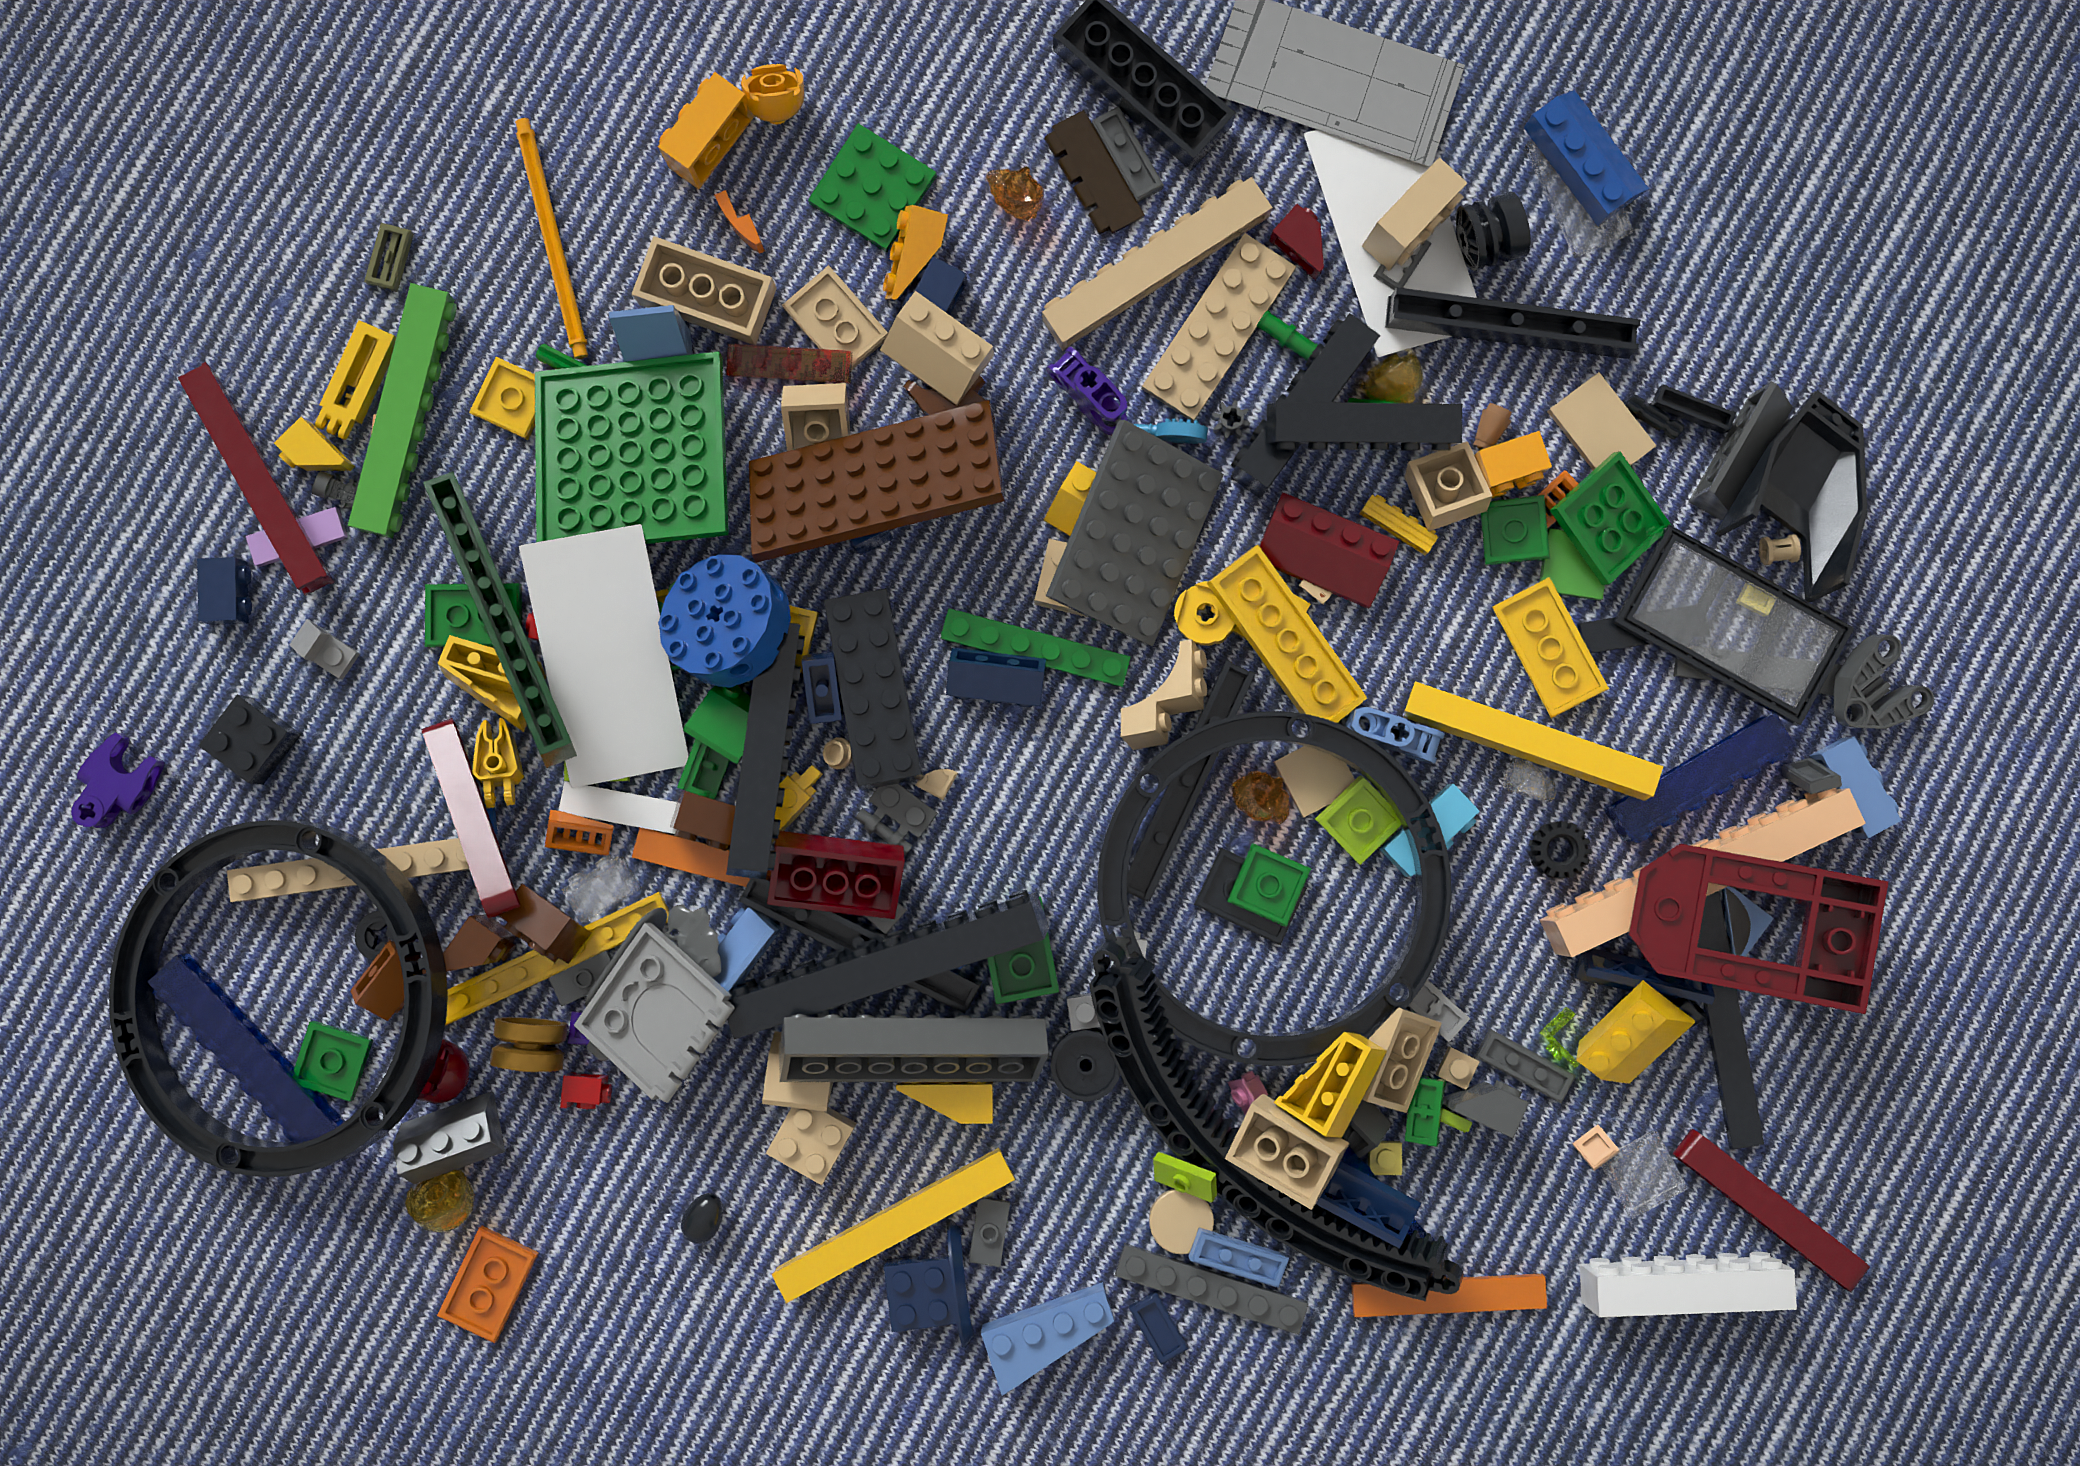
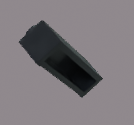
[1651,384,1737,435]

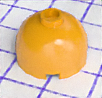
[741,64,804,124]

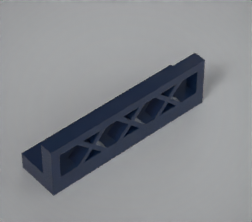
[1574,948,1715,1006]
[1316,1161,1421,1249]

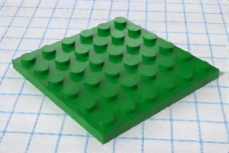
[535,351,729,544]

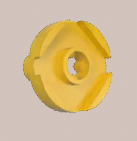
[1174,581,1236,646]

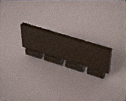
[1044,110,1145,234]

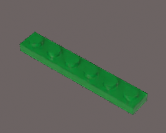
[940,608,1131,688]

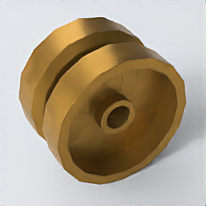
[490,1017,568,1072]

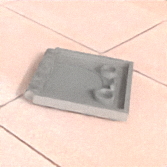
[574,923,735,1103]

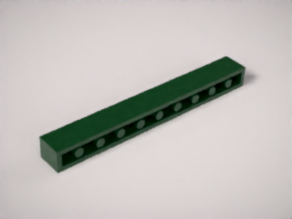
[423,471,577,768]

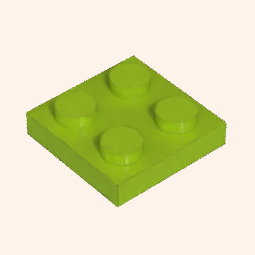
[1315,775,1401,865]

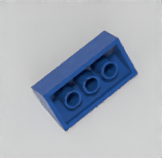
[1524,90,1649,226]

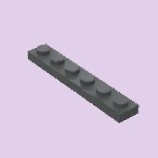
[1115,1243,1308,1335]

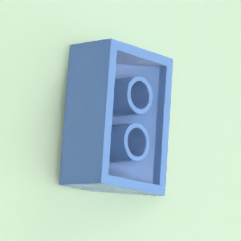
[713,907,783,993]

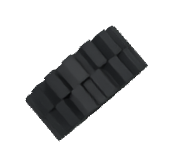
[1528,821,1592,879]

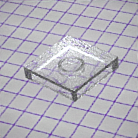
[1601,1130,1689,1219]

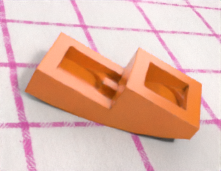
[714,190,765,254]

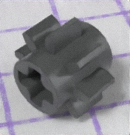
[1211,400,1250,441]

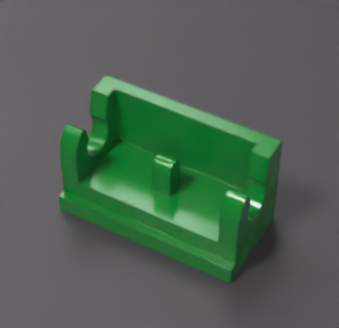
[677,739,730,800]
[1405,1075,1446,1147]

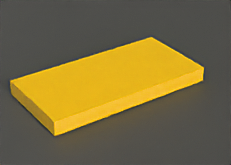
[1492,577,1609,718]

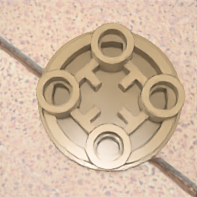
[1149,1189,1214,1254]

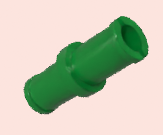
[1257,310,1319,361]

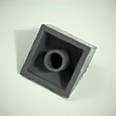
[1442,1080,1529,1138]

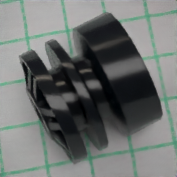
[1455,191,1531,271]

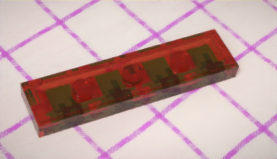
[726,344,853,384]

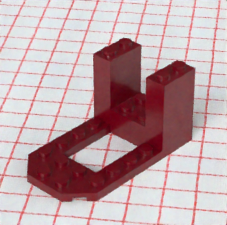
[1628,844,1889,1014]

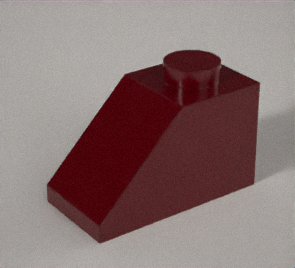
[1269,204,1324,281]

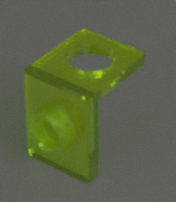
[1539,1007,1580,1069]

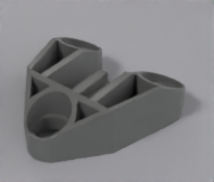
[1834,634,1934,729]

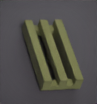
[364,223,414,292]

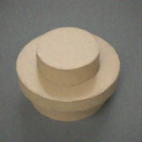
[823,738,853,769]

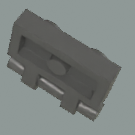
[855,784,938,856]

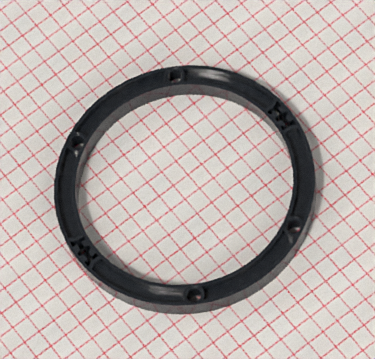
[1097,711,1452,1066]
[109,820,448,1177]

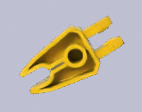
[472,718,524,808]

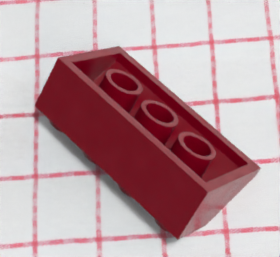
[1259,492,1400,609]
[767,831,905,919]

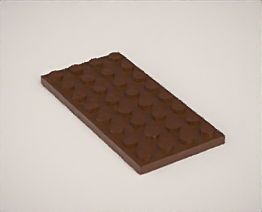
[749,400,1005,563]

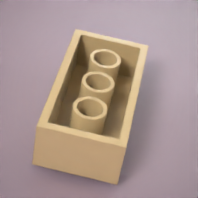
[631,236,777,345]

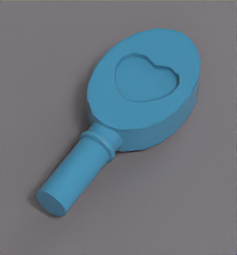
[1134,418,1208,444]

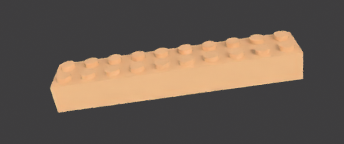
[1539,788,1866,957]

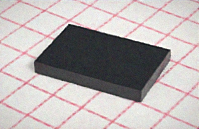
[1193,847,1307,945]

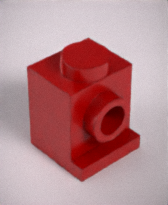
[560,1072,612,1109]

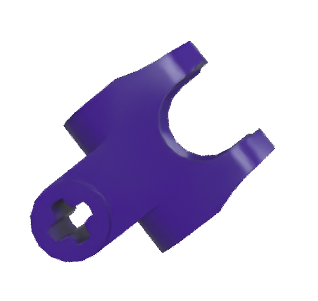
[1046,347,1128,436]
[71,732,165,828]

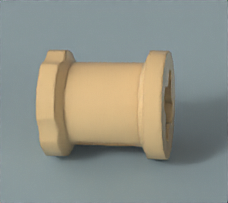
[1759,534,1801,565]

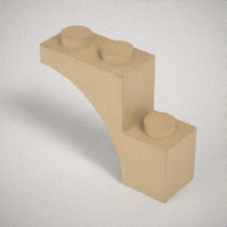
[1120,639,1207,750]

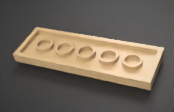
[1141,233,1297,422]

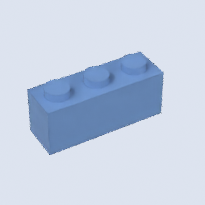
[1809,736,1902,839]

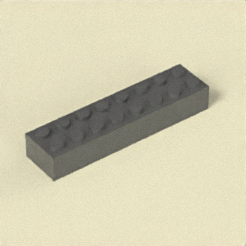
[779,1014,1049,1082]

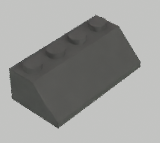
[1688,381,1793,520]

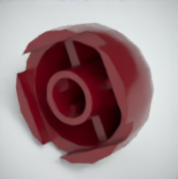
[417,1039,470,1104]

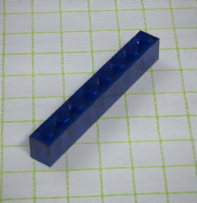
[148,954,345,1169]

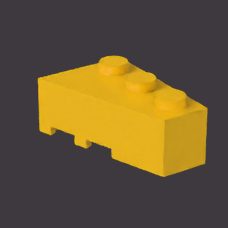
[438,635,546,732]
[1273,1032,1387,1138]

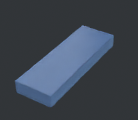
[1188,1227,1289,1288]

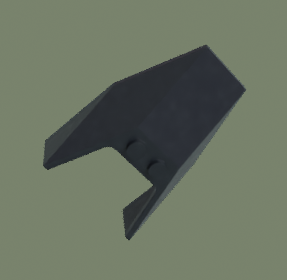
[1715,390,1867,603]

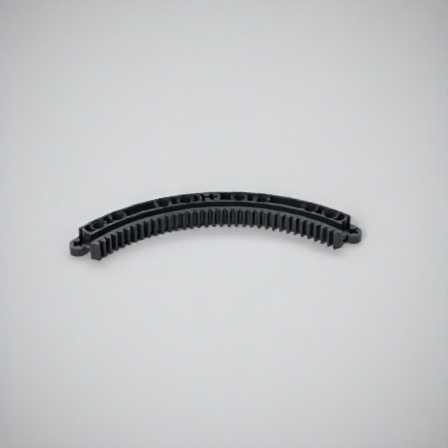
[1089,942,1464,1301]

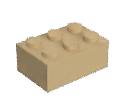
[1362,157,1467,271]

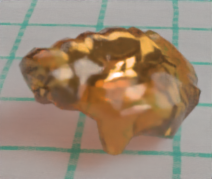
[985,166,1045,221]
[1231,771,1290,824]

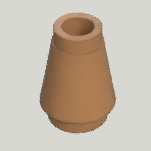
[1473,403,1512,450]

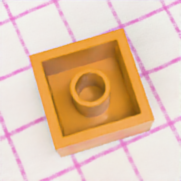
[1474,431,1552,499]

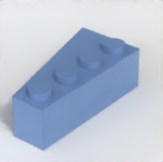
[981,1282,1114,1396]

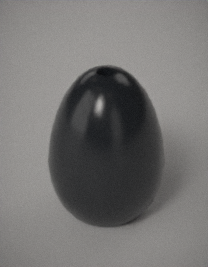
[681,1193,723,1244]

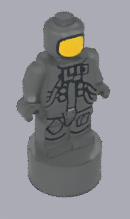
[312,471,358,509]

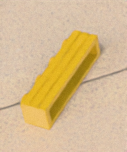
[1359,495,1439,555]

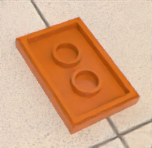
[437,1226,539,1343]

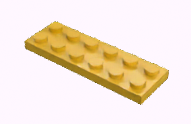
[1206,545,1367,723]

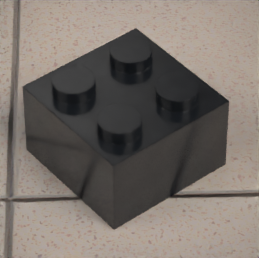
[198,694,301,785]

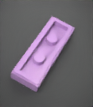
[246,507,348,567]

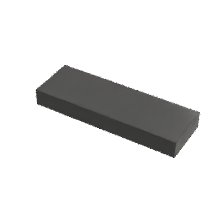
[1092,106,1164,203]
[1474,1029,1576,1104]

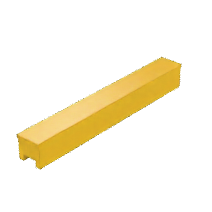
[1403,681,1664,801]
[771,1147,1015,1303]

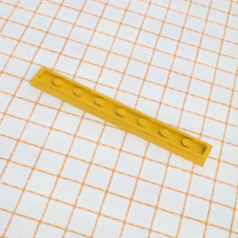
[445,892,669,1026]

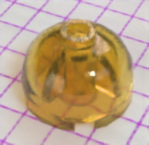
[1358,348,1423,403]
[405,1170,475,1233]

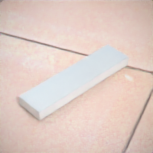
[559,781,677,834]

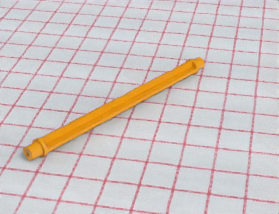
[515,118,588,359]

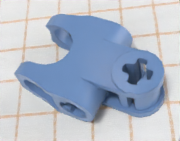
[1345,707,1445,764]

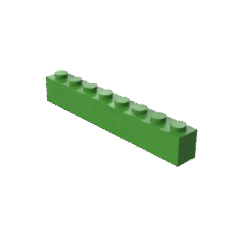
[348,283,457,539]

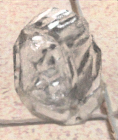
[1503,758,1557,802]

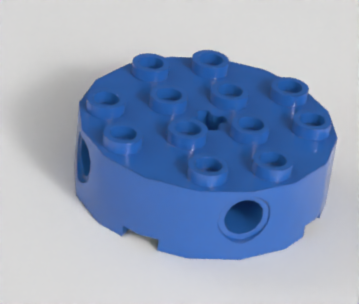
[658,554,791,687]

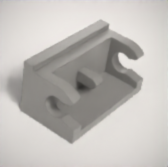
[1399,980,1470,1042]

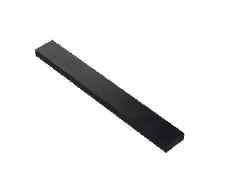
[1697,891,1764,1150]

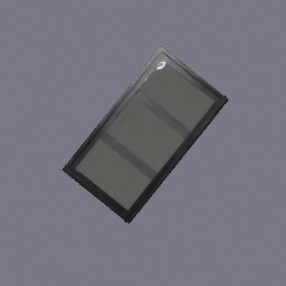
[1613,524,1854,726]

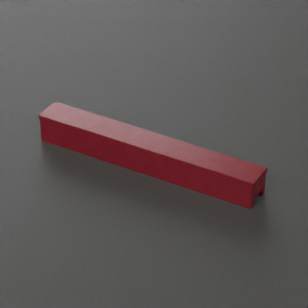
[177,362,334,596]

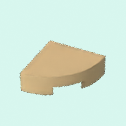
[915,769,958,801]

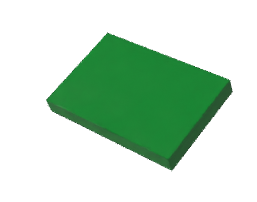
[425,583,522,648]

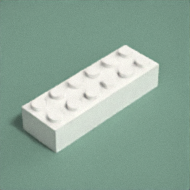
[1580,1252,1797,1317]

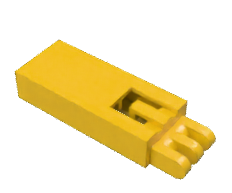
[315,320,396,440]

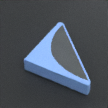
[1722,887,1774,957]

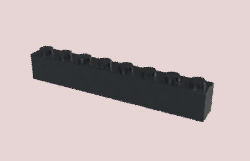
[726,623,805,880]

